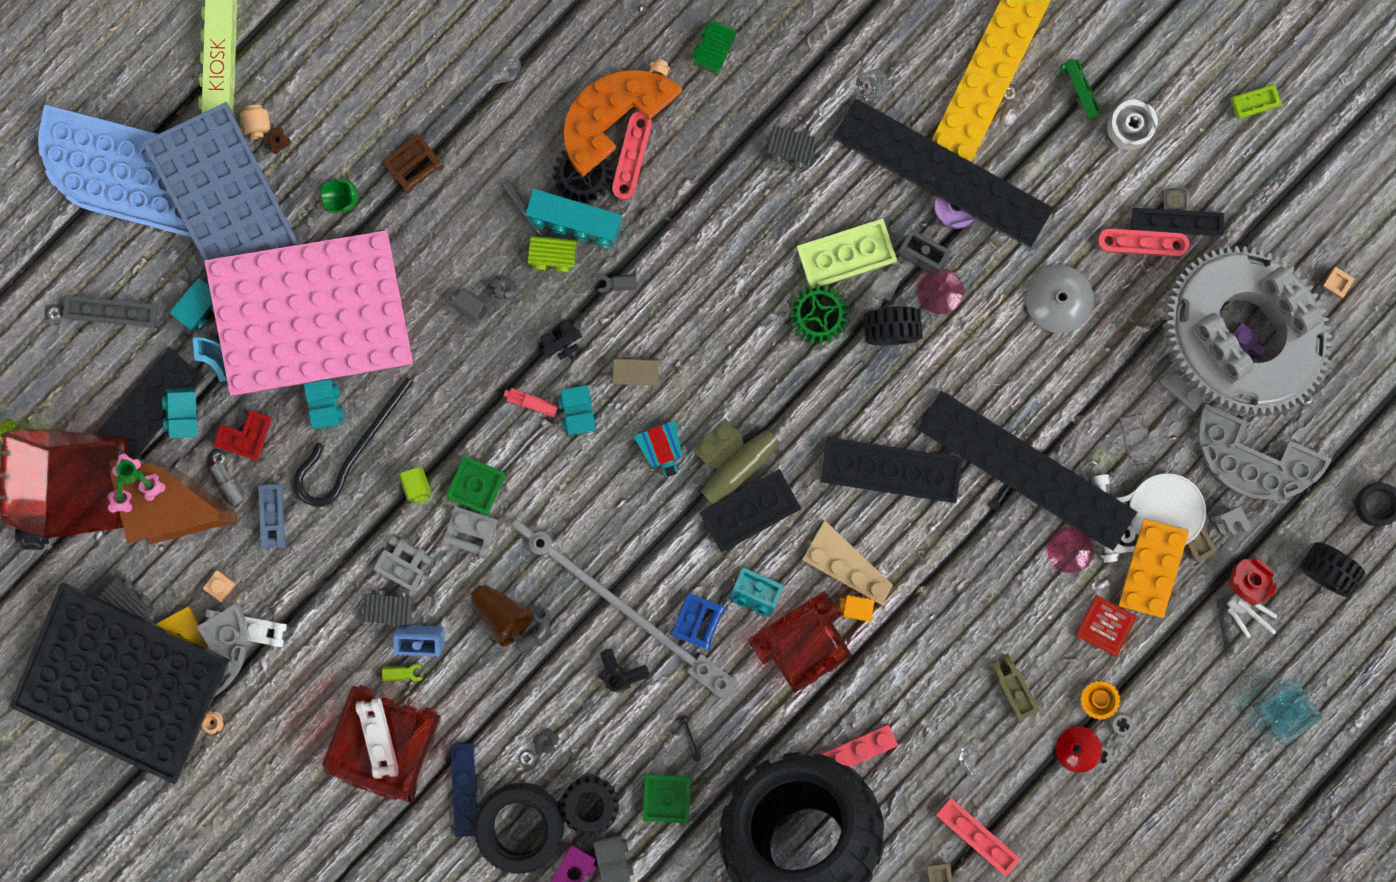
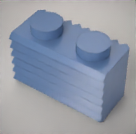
[393,625,445,658]

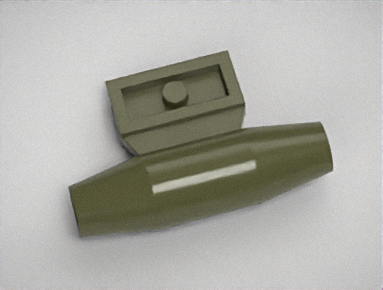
[692,418,779,505]

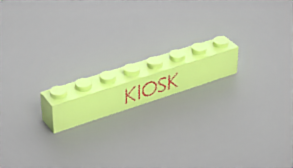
[198,0,237,115]

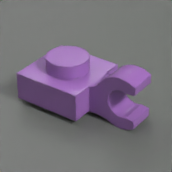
[1232,323,1269,361]

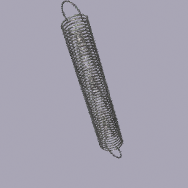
[1216,593,1234,660]

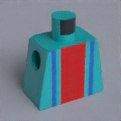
[634,420,682,478]

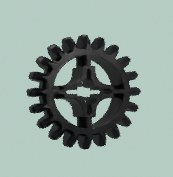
[553,150,614,204]

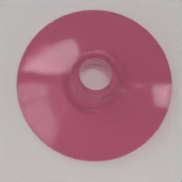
[918,269,964,314]
[1047,527,1093,573]

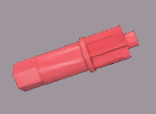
[504,388,559,417]

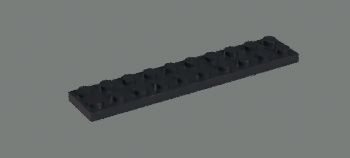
[833,99,1054,249]
[917,391,1137,551]

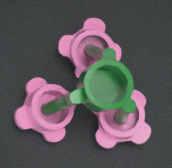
[107,454,166,513]

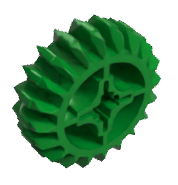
[788,284,850,345]

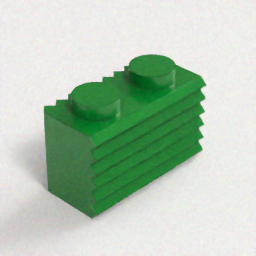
[691,20,737,75]

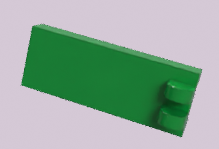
[1059,59,1102,119]

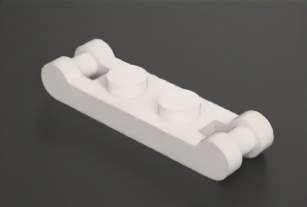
[205,610,287,647]
[356,698,399,779]

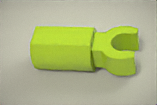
[382,664,423,682]

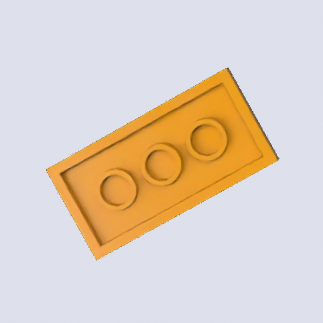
[1118,518,1189,618]

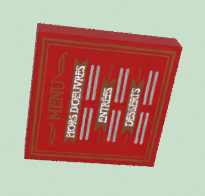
[1074,595,1137,657]

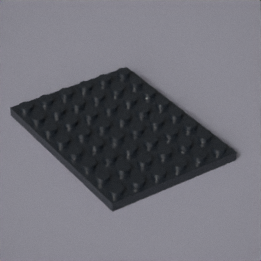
[9,582,230,785]

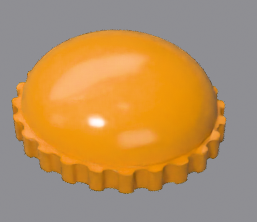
[1080,680,1121,720]

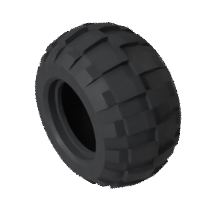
[719,752,884,882]

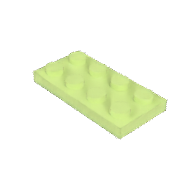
[796,218,897,290]

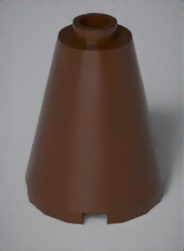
[471,585,534,647]

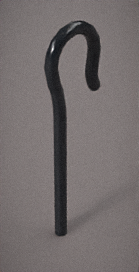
[294,377,413,507]

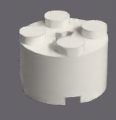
[1107,99,1158,150]

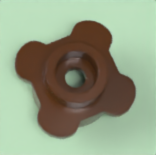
[264,127,291,154]

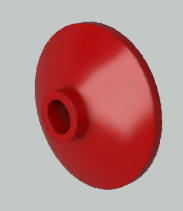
[1056,726,1102,773]

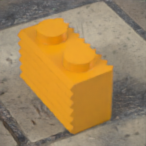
[837,594,874,622]

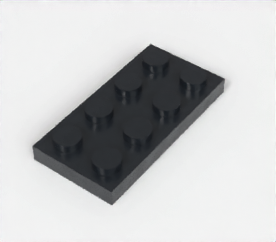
[700,469,802,553]

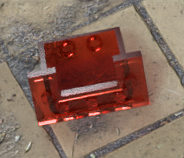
[747,591,853,693]

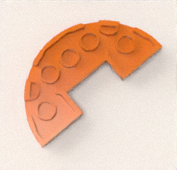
[564,70,682,177]

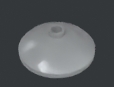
[1025,265,1094,333]

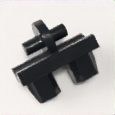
[540,320,583,361]

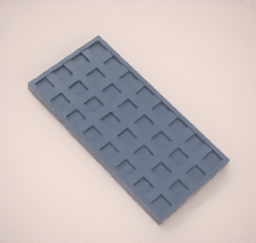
[142,102,300,260]

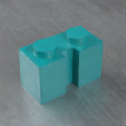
[170,277,214,332]
[304,379,345,430]
[558,385,597,436]
[162,388,197,438]

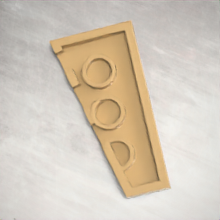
[802,520,893,605]

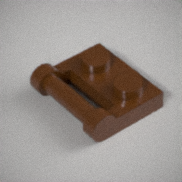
[383,134,444,194]

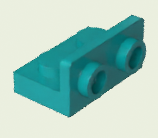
[729,567,784,617]

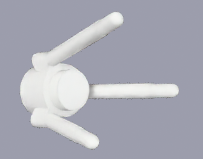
[1226,593,1277,638]

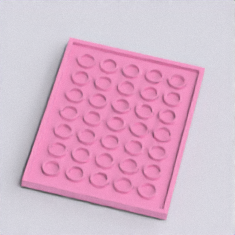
[204,231,413,397]

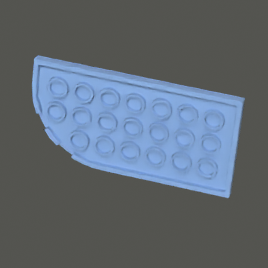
[38,105,191,237]

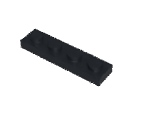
[1131,208,1224,237]

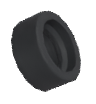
[1355,482,1396,526]

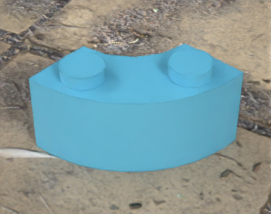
[193,337,227,382]

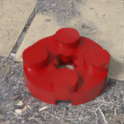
[1229,559,1276,606]

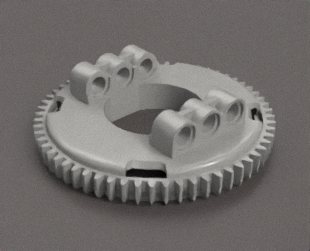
[1162,246,1332,418]

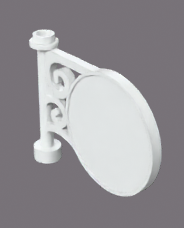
[1090,474,1206,563]

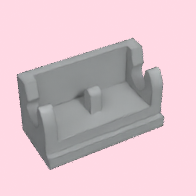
[1210,506,1252,535]

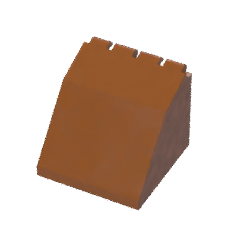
[109,460,239,545]

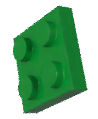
[446,456,507,515]
[643,774,691,823]

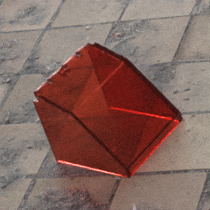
[0,429,128,539]

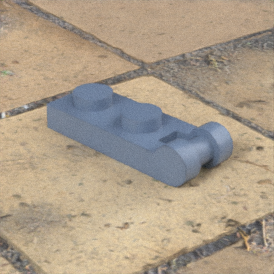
[258,484,286,549]

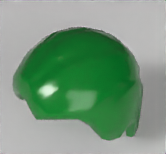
[320,178,359,213]

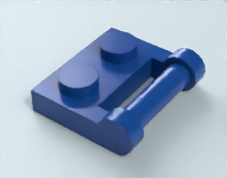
[672,593,726,650]

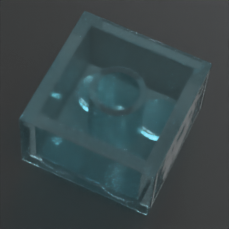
[1252,679,1323,745]

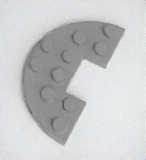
[1198,404,1332,500]
[197,603,248,696]

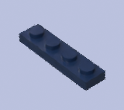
[450,743,478,837]

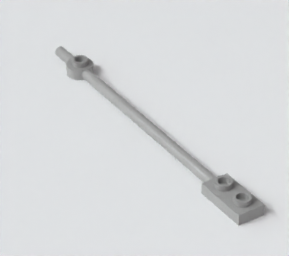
[511,519,737,700]

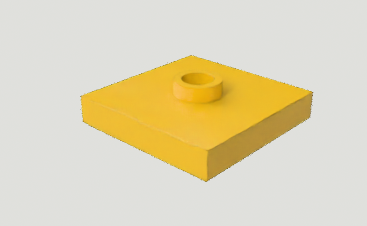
[155,606,208,648]

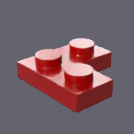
[213,410,273,461]

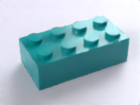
[525,189,623,249]

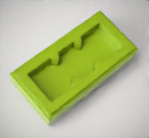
[1230,84,1282,120]

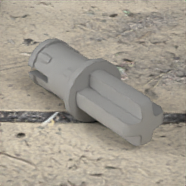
[210,462,244,507]

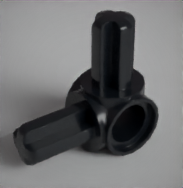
[600,649,650,693]

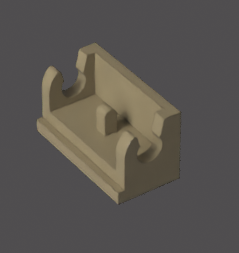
[613,357,660,386]

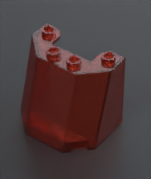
[322,685,441,803]

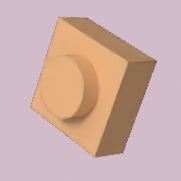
[1321,267,1355,299]
[203,570,236,602]

